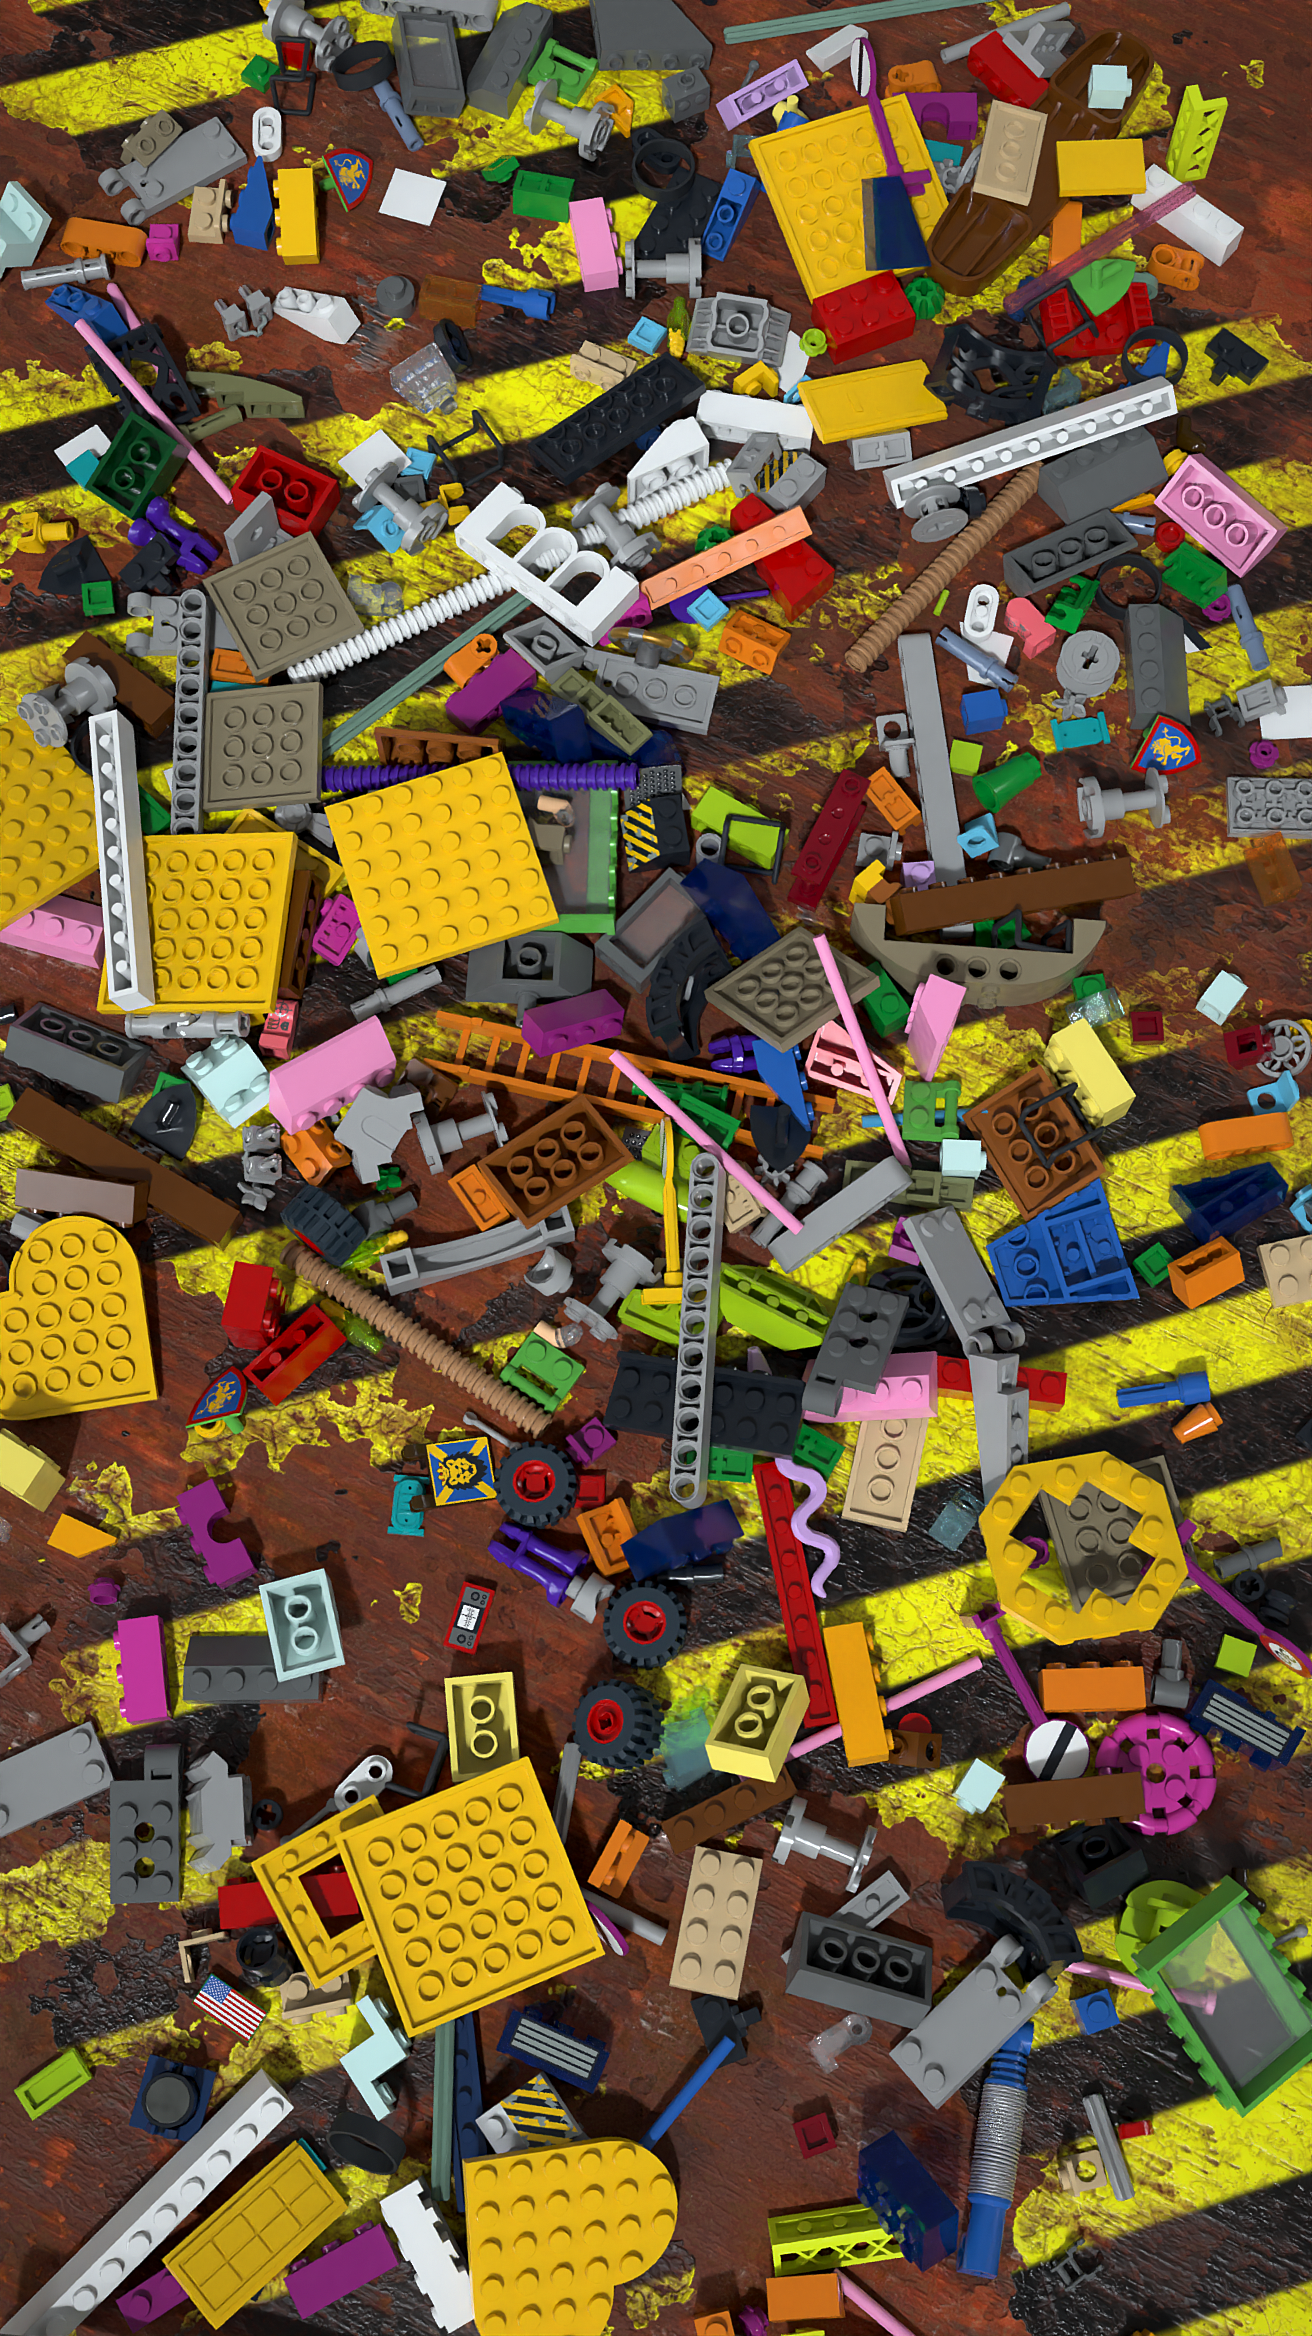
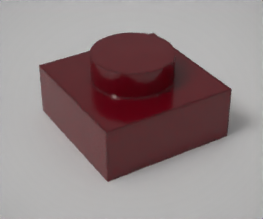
[1129,1011,1165,1046]
[792,2112,837,2159]

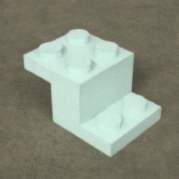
[0,181,52,279]
[180,1035,270,1129]
[339,1995,413,2121]

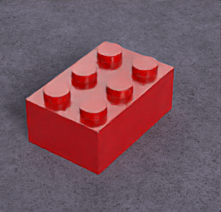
[811,269,916,365]
[230,444,341,540]
[221,1261,289,1352]

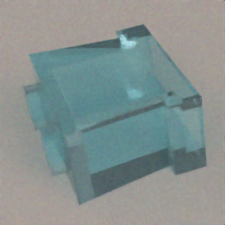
[653,1706,727,1794]

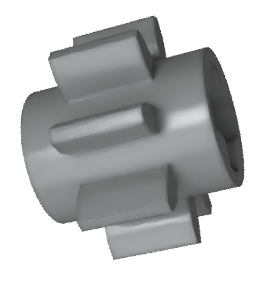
[933,158,962,195]
[754,1155,794,1190]

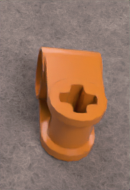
[885,60,941,99]
[1146,244,1205,291]
[443,633,500,689]

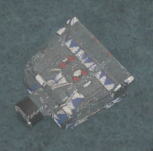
[389,341,457,415]

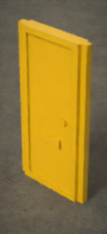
[797,359,948,444]
[162,2140,349,2330]

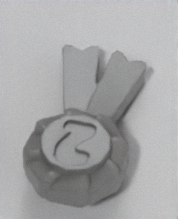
[274,803,334,848]

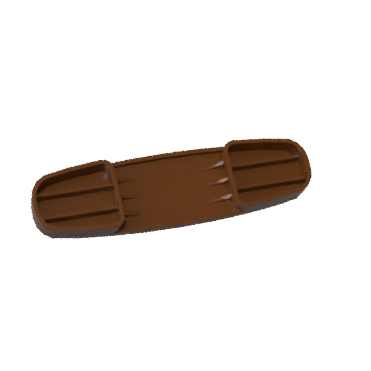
[924,28,1154,297]

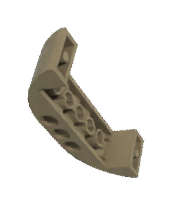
[850,903,1106,1009]

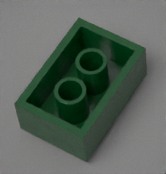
[84,411,191,521]

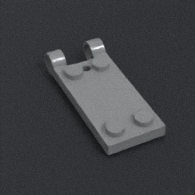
[98,116,248,226]
[126,592,239,657]
[563,646,720,735]
[902,1205,1025,1359]
[0,1721,116,1839]
[889,1934,1059,2109]

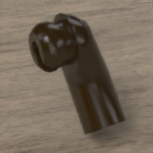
[1176,417,1207,455]
[1231,1867,1267,1915]

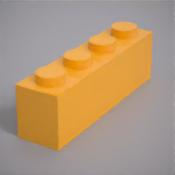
[823,1621,894,1768]

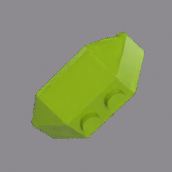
[718,1262,833,1351]

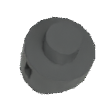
[376,276,416,319]

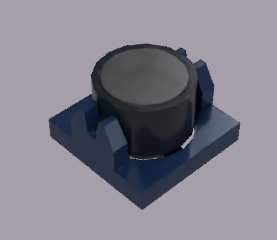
[129,2054,218,2142]

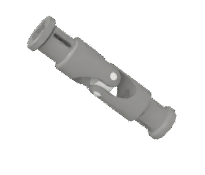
[125,1011,250,1039]

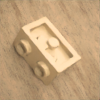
[188,179,233,244]
[570,340,637,391]
[704,1159,770,1233]
[280,1970,355,2025]

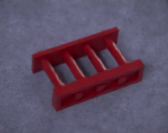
[787,768,871,913]

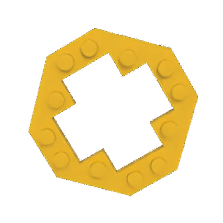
[978,1451,1189,1646]

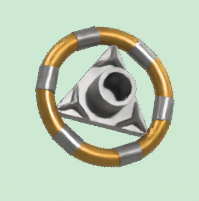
[608,627,694,670]

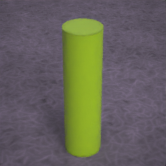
[933,589,950,616]

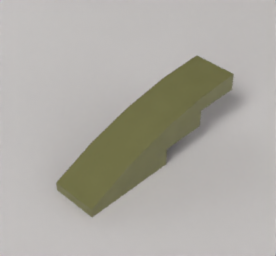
[186,371,305,418]
[550,667,653,756]
[842,1160,975,1213]

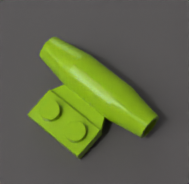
[604,1124,712,1229]

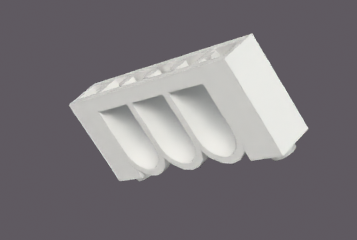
[454,482,639,647]

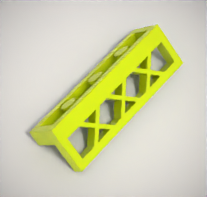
[1165,84,1228,183]
[767,2197,915,2277]

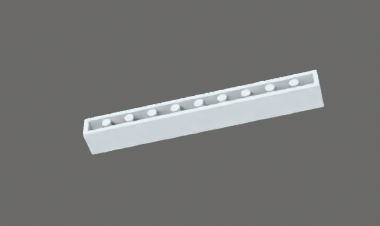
[882,376,1178,509]
[89,709,155,1012]
[0,2068,294,2336]

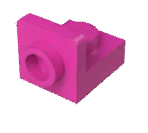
[146,224,180,262]

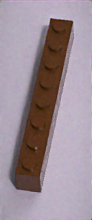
[890,853,1136,936]
[6,1087,244,1252]

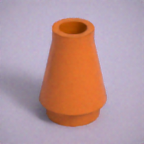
[1171,1401,1223,1444]

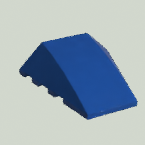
[986,1178,1140,1307]

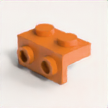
[280,1119,352,1188]
[576,1497,645,1578]

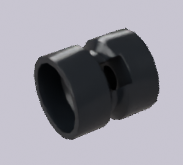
[236,1927,296,1988]

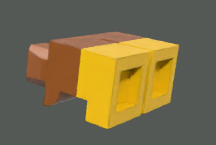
[849,859,903,930]

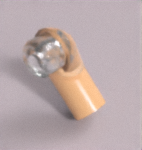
[537,794,576,828]
[533,1320,583,1349]

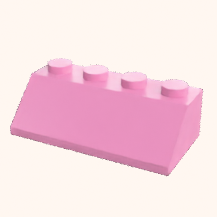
[1154,453,1288,578]
[0,895,106,969]
[904,974,967,1082]
[269,1015,396,1136]
[802,1351,938,1424]

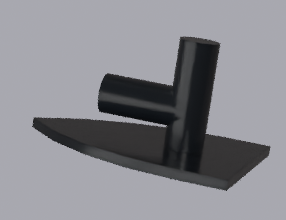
[38,535,113,596]
[129,1083,197,1162]
[750,1104,814,1173]

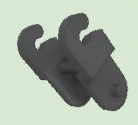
[1203,694,1245,737]
[1050,2237,1104,2292]

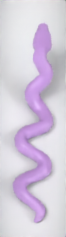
[747,1346,841,1598]

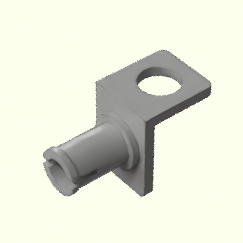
[876,713,915,779]
[0,1614,51,1688]

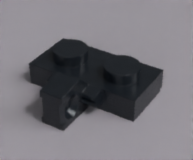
[1204,328,1269,387]
[118,532,181,596]
[690,1994,762,2069]

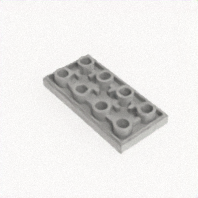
[1225,777,1312,839]

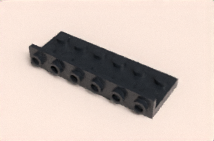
[527,351,706,486]
[603,1349,806,1461]

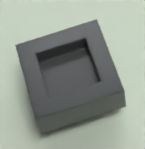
[394,474,427,504]

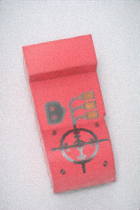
[1004,597,1056,660]
[258,998,299,1060]

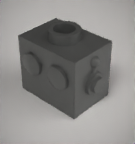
[662,65,710,123]

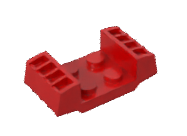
[1039,282,1156,358]

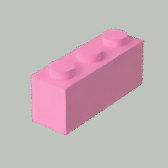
[569,197,623,292]

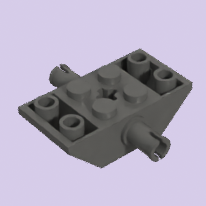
[465,931,593,1028]

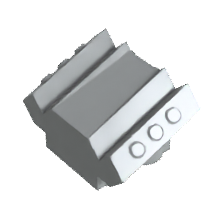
[686,292,791,368]
[334,1082,424,1184]
[184,1751,254,1875]

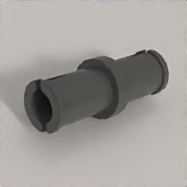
[1213,1537,1283,1579]

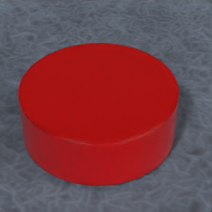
[1154,522,1185,553]
[897,1713,932,1733]
[1117,2120,1154,2140]

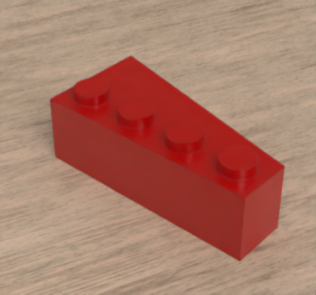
[729,493,835,623]

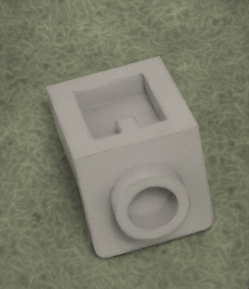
[1236,679,1288,722]
[856,831,903,871]

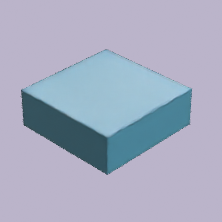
[628,316,667,355]
[399,447,437,484]
[687,589,729,632]

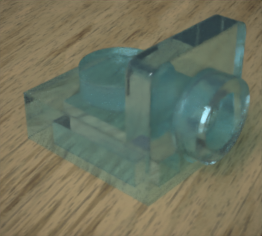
[1042,368,1082,415]

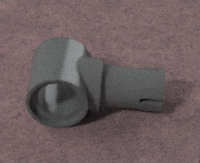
[987,832,1051,873]
[351,1191,418,1242]
[1150,1639,1189,1708]

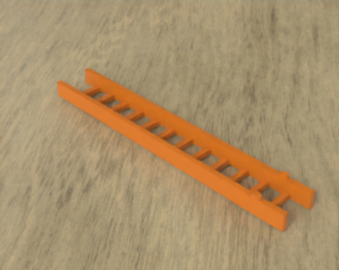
[424,1010,836,1162]

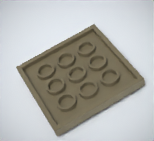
[202,531,365,683]
[202,682,323,813]
[704,926,881,1053]
[1038,1455,1199,1614]

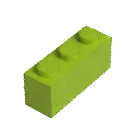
[691,786,790,870]

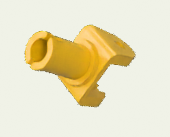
[419,483,471,525]
[17,512,74,553]

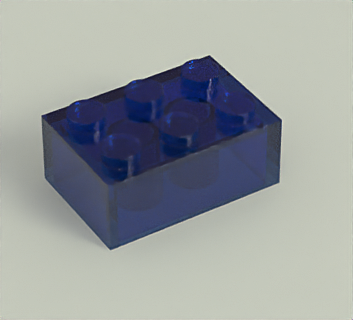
[857,2130,959,2273]

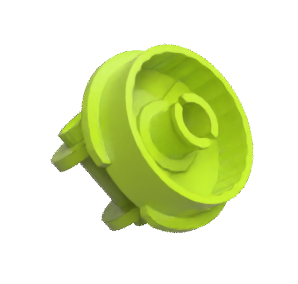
[1114,1880,1216,1988]

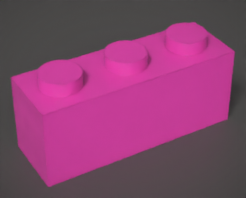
[113,1615,173,1725]

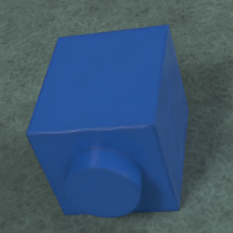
[959,689,1008,735]
[1069,1989,1120,2035]

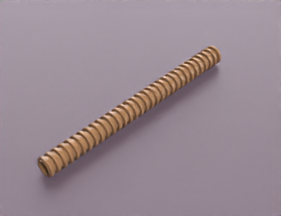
[844,460,1045,673]
[279,1239,553,1439]

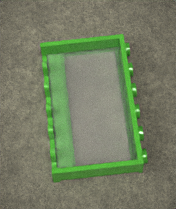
[508,760,619,935]
[1130,1875,1312,2118]

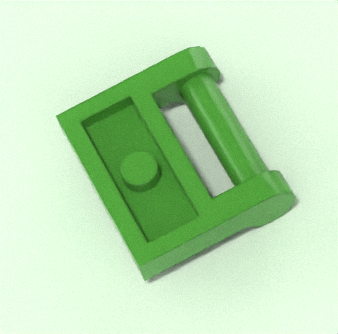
[528,38,599,105]
[902,1080,961,1142]
[499,1332,585,1415]

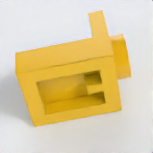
[732,360,779,398]

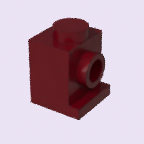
[1223,1024,1276,1070]

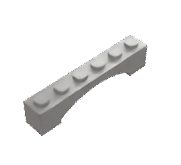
[379,1205,575,1296]

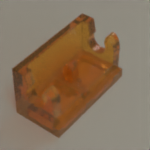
[419,274,482,329]
[1243,831,1303,907]

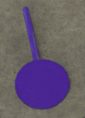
[669,585,769,624]

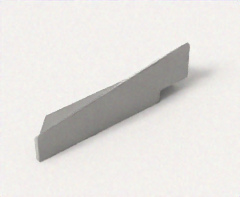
[969,1354,1029,1507]

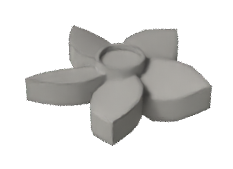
[1052,688,1087,721]
[237,1182,275,1211]

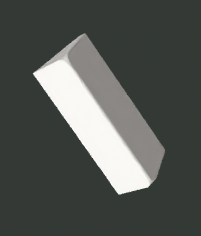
[806,24,868,72]

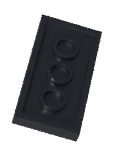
[634,166,723,260]

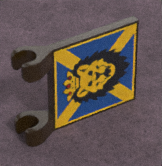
[401,1435,497,1513]

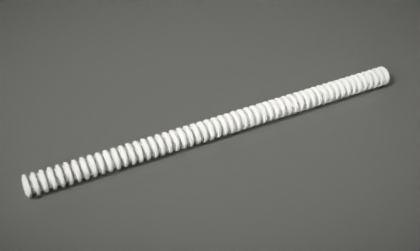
[287,458,733,684]

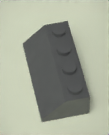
[463,2,553,120]
[1037,425,1168,526]
[1003,509,1138,598]
[1123,604,1191,729]
[4,1002,152,1104]
[182,1636,324,1704]
[785,1911,933,2030]

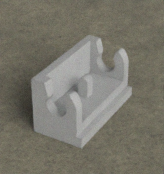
[847,428,912,470]
[725,433,782,498]

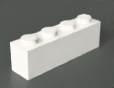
[1130,164,1244,267]
[696,390,814,455]

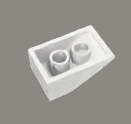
[627,416,709,506]

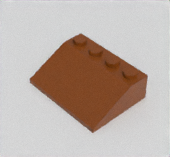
[374,725,507,768]
[962,1064,1115,1223]
[477,1094,635,1230]

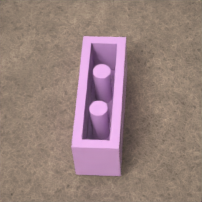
[716,59,809,131]

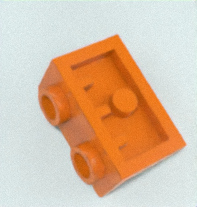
[718,609,792,675]
[587,1819,649,1899]

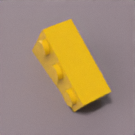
[273,168,320,265]

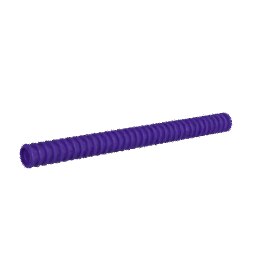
[321,763,640,792]

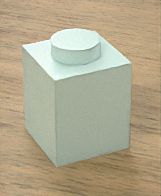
[1088,65,1132,109]
[1195,970,1248,1026]
[939,1139,987,1180]
[952,1758,1005,1815]

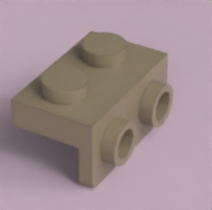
[120,109,182,168]

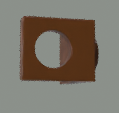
[883,1728,942,1768]

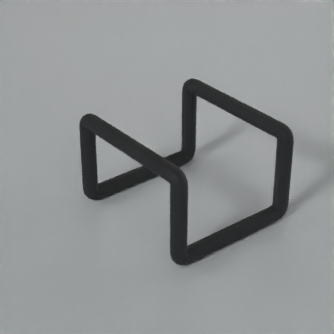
[269,35,316,116]
[1023,279,1099,363]
[427,410,504,490]
[717,814,786,885]
[991,909,1072,954]
[1018,1082,1106,1168]
[385,1722,450,1801]

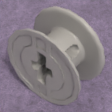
[903,484,968,543]
[1056,630,1120,698]

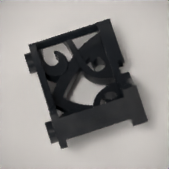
[83,317,202,432]
[923,324,1059,427]
[646,918,734,1064]
[940,1861,1085,1984]

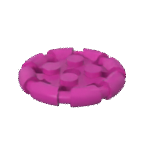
[1095,1712,1217,1836]

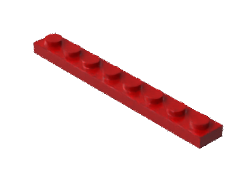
[752,1461,838,1729]

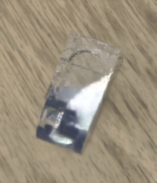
[347,574,404,617]
[806,2014,872,2074]

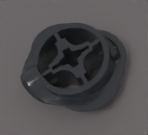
[867,1265,951,1349]

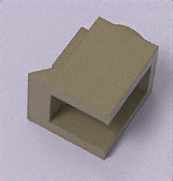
[528,816,572,865]

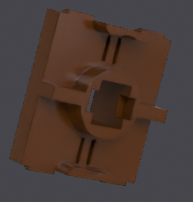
[395,1056,459,1126]

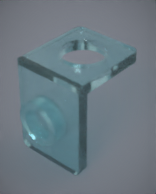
[726,134,762,170]
[1065,988,1125,1029]
[928,1488,986,1551]

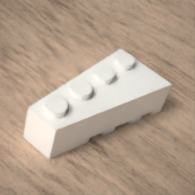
[379,2175,473,2333]

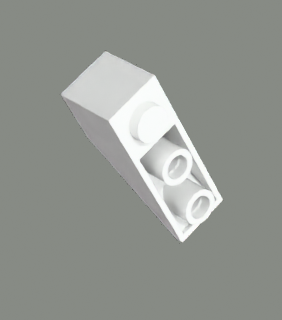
[271,286,361,345]

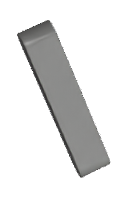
[360,0,499,32]
[767,1155,913,1274]

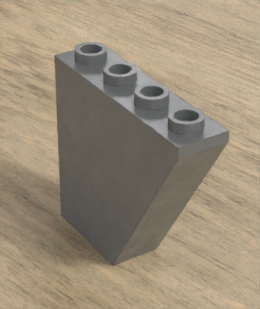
[589,0,713,71]

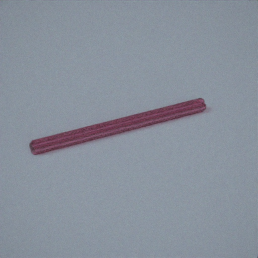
[1003,181,1196,314]

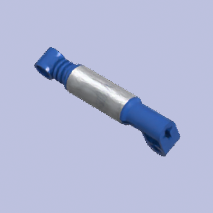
[956,2020,1034,2279]

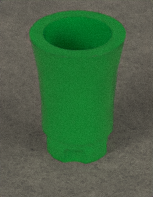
[972,752,1042,813]

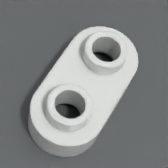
[253,107,282,162]
[963,584,999,643]
[334,1755,393,1812]

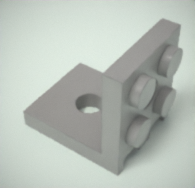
[224,491,293,566]

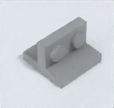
[1002,21,1075,78]

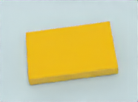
[1055,138,1147,197]

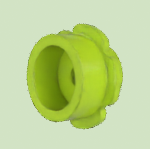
[799,328,827,357]

